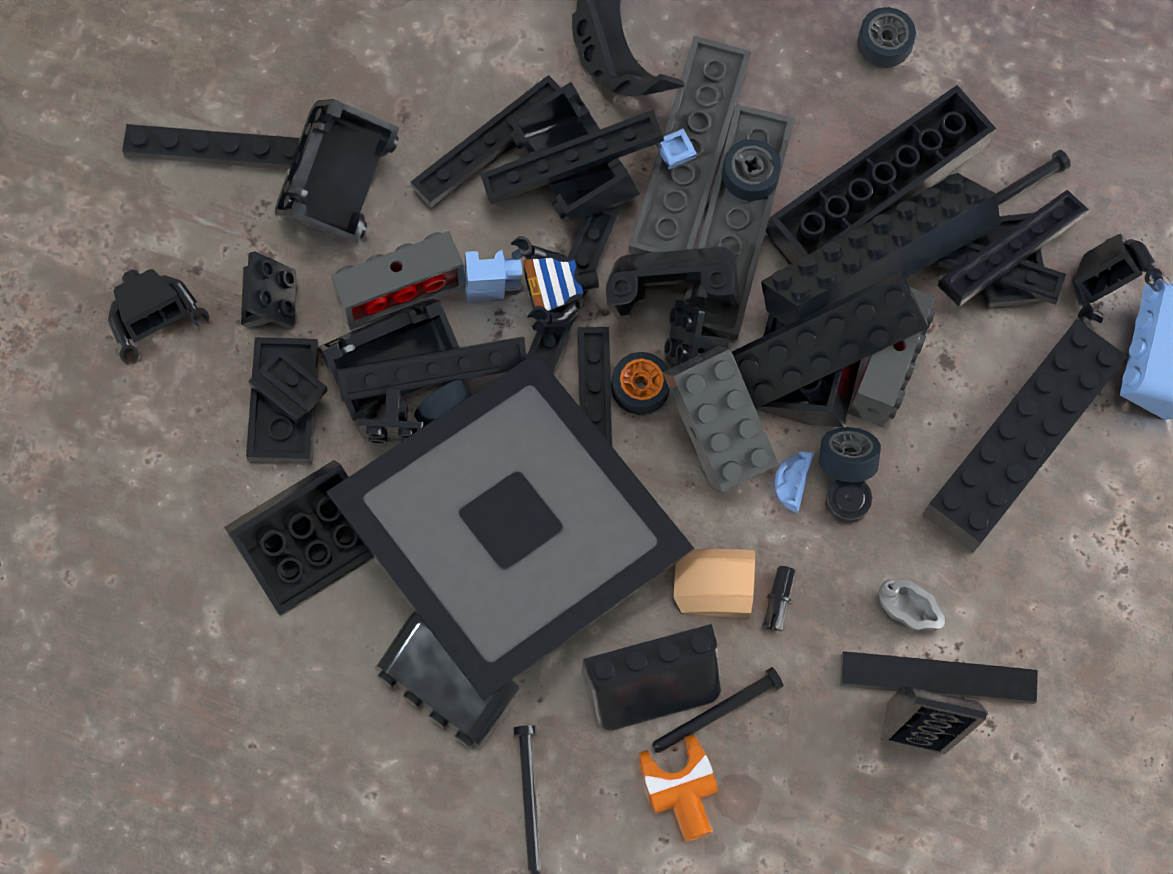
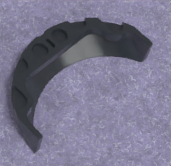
[572,0,685,96]

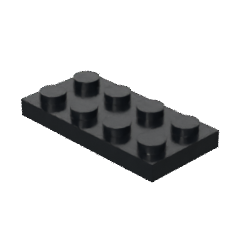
[246,337,319,462]

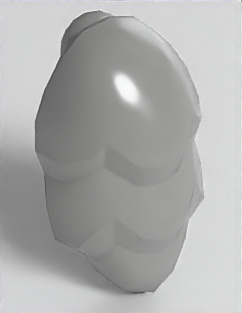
[879,579,945,631]

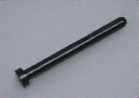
[996,150,1071,206]
[652,667,784,753]
[513,725,541,874]

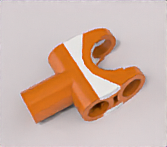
[639,734,718,842]

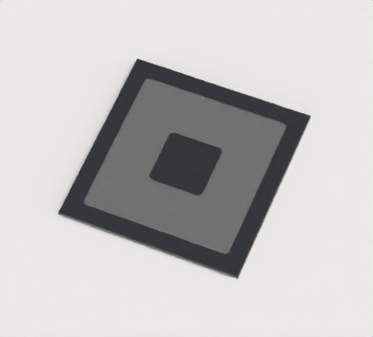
[326,353,694,701]

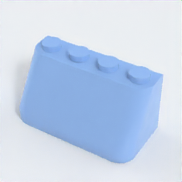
[1120,280,1173,420]

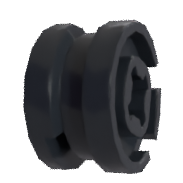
[825,480,873,526]

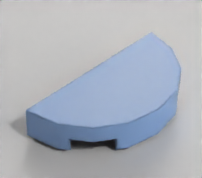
[774,451,815,513]

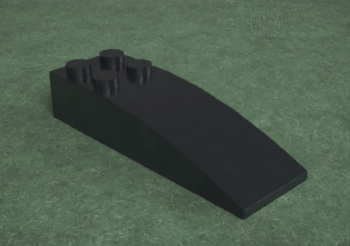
[881,686,988,754]

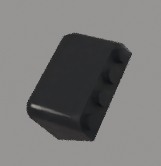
[376,610,520,750]
[582,624,722,731]

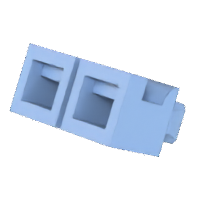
[464,250,522,303]

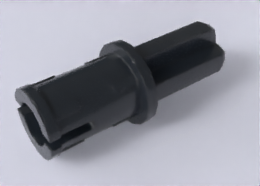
[762,566,796,632]

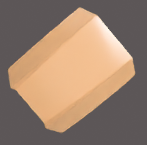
[673,549,756,619]

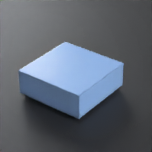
[655,129,697,169]

